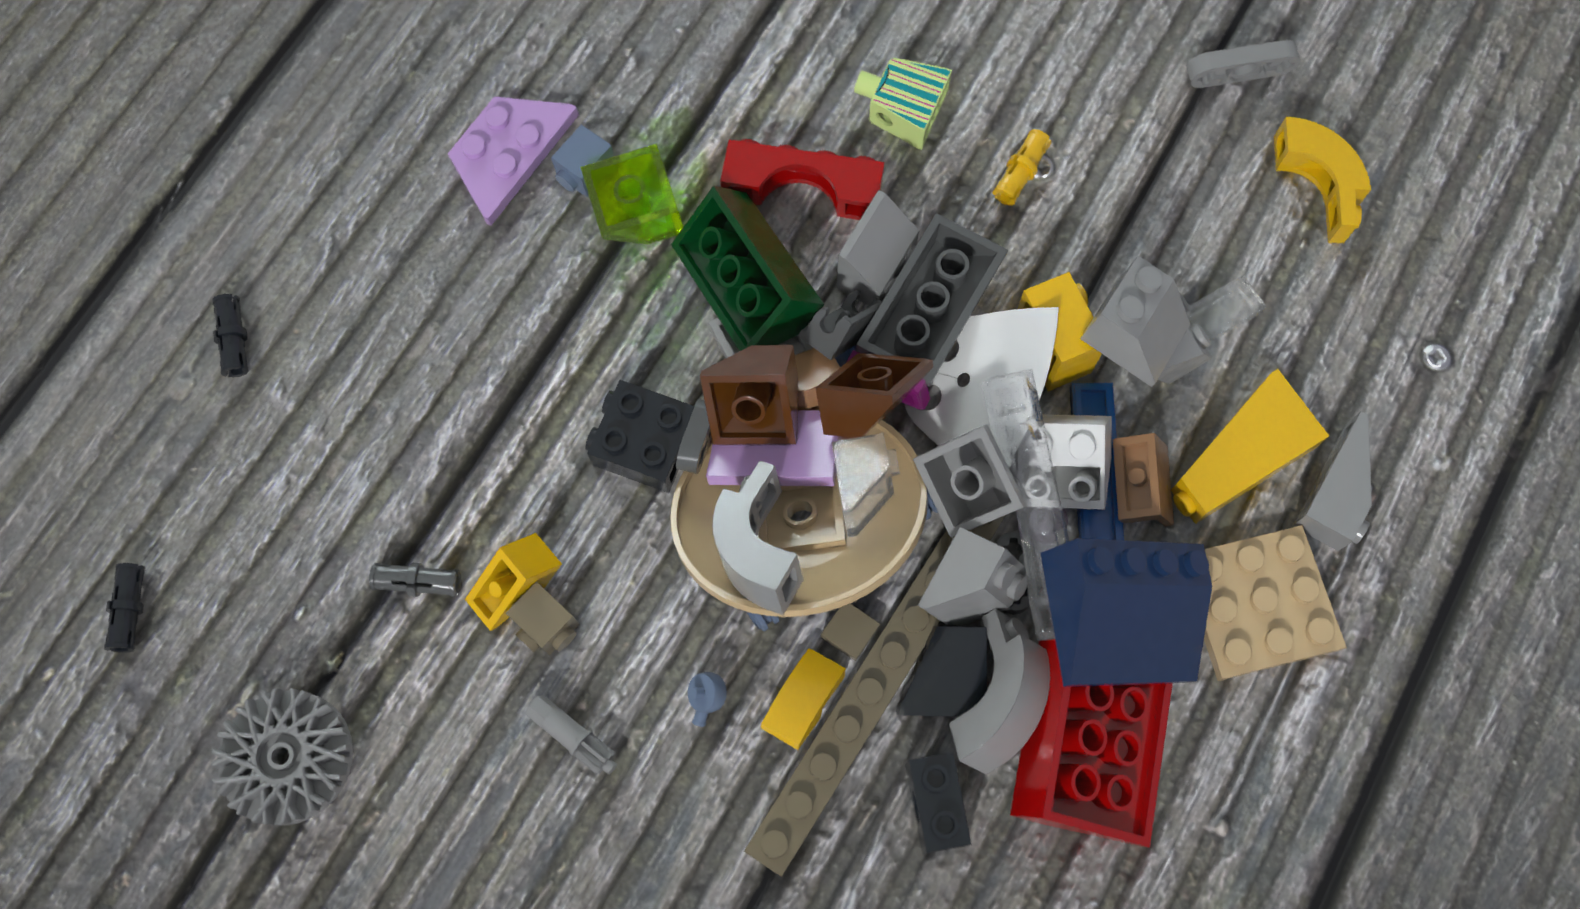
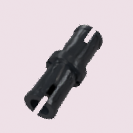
[212,294,249,378]
[104,563,145,653]

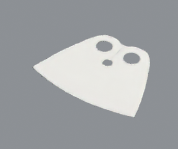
[905,307,1059,465]

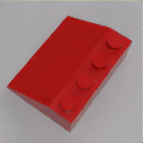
[1010,639,1173,848]

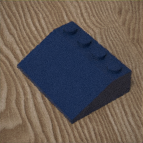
[1040,538,1212,687]

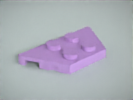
[448,97,579,226]

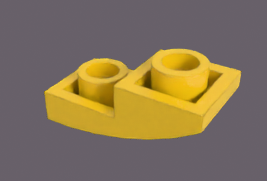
[761,648,846,750]

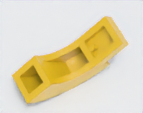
[1274,117,1371,243]

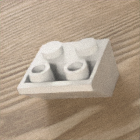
[1018,414,1112,510]

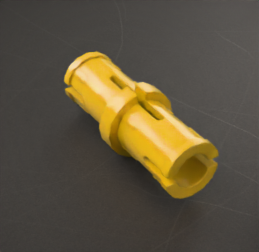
[992,129,1052,206]

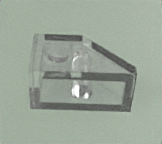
[832,433,900,537]

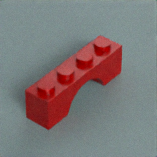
[720,139,884,220]

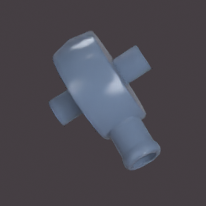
[688,671,727,727]

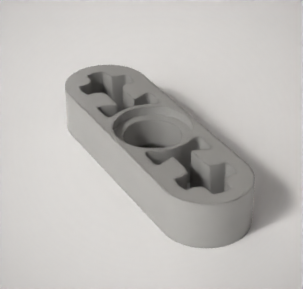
[1186,40,1301,88]

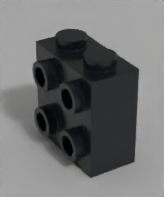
[585,380,695,493]

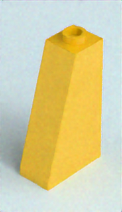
[1171,369,1329,524]

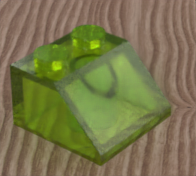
[581,143,683,245]

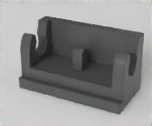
[798,290,882,360]

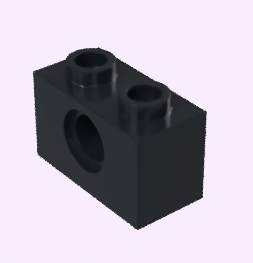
[905,752,972,854]

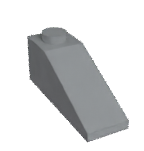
[1292,411,1372,551]

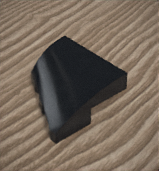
[896,625,987,716]

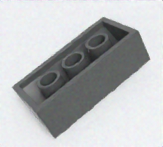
[856,213,1008,386]

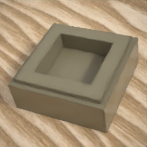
[820,603,880,661]

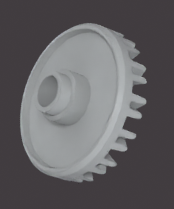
[211,688,353,826]

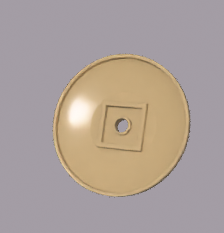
[670,420,928,617]

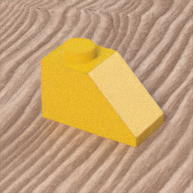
[465,533,562,631]

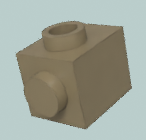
[506,582,580,655]

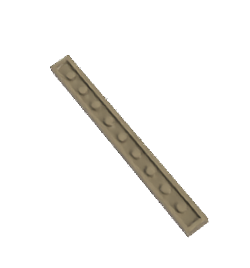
[744,515,1006,877]

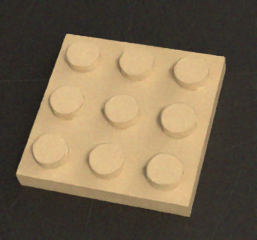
[1204,525,1347,681]

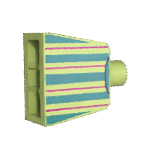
[854,58,952,150]

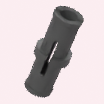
[369,562,461,597]

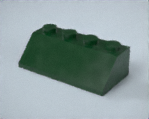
[671,186,825,351]

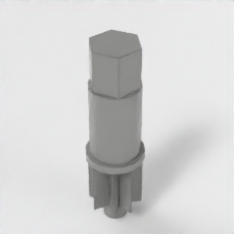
[525,695,617,775]

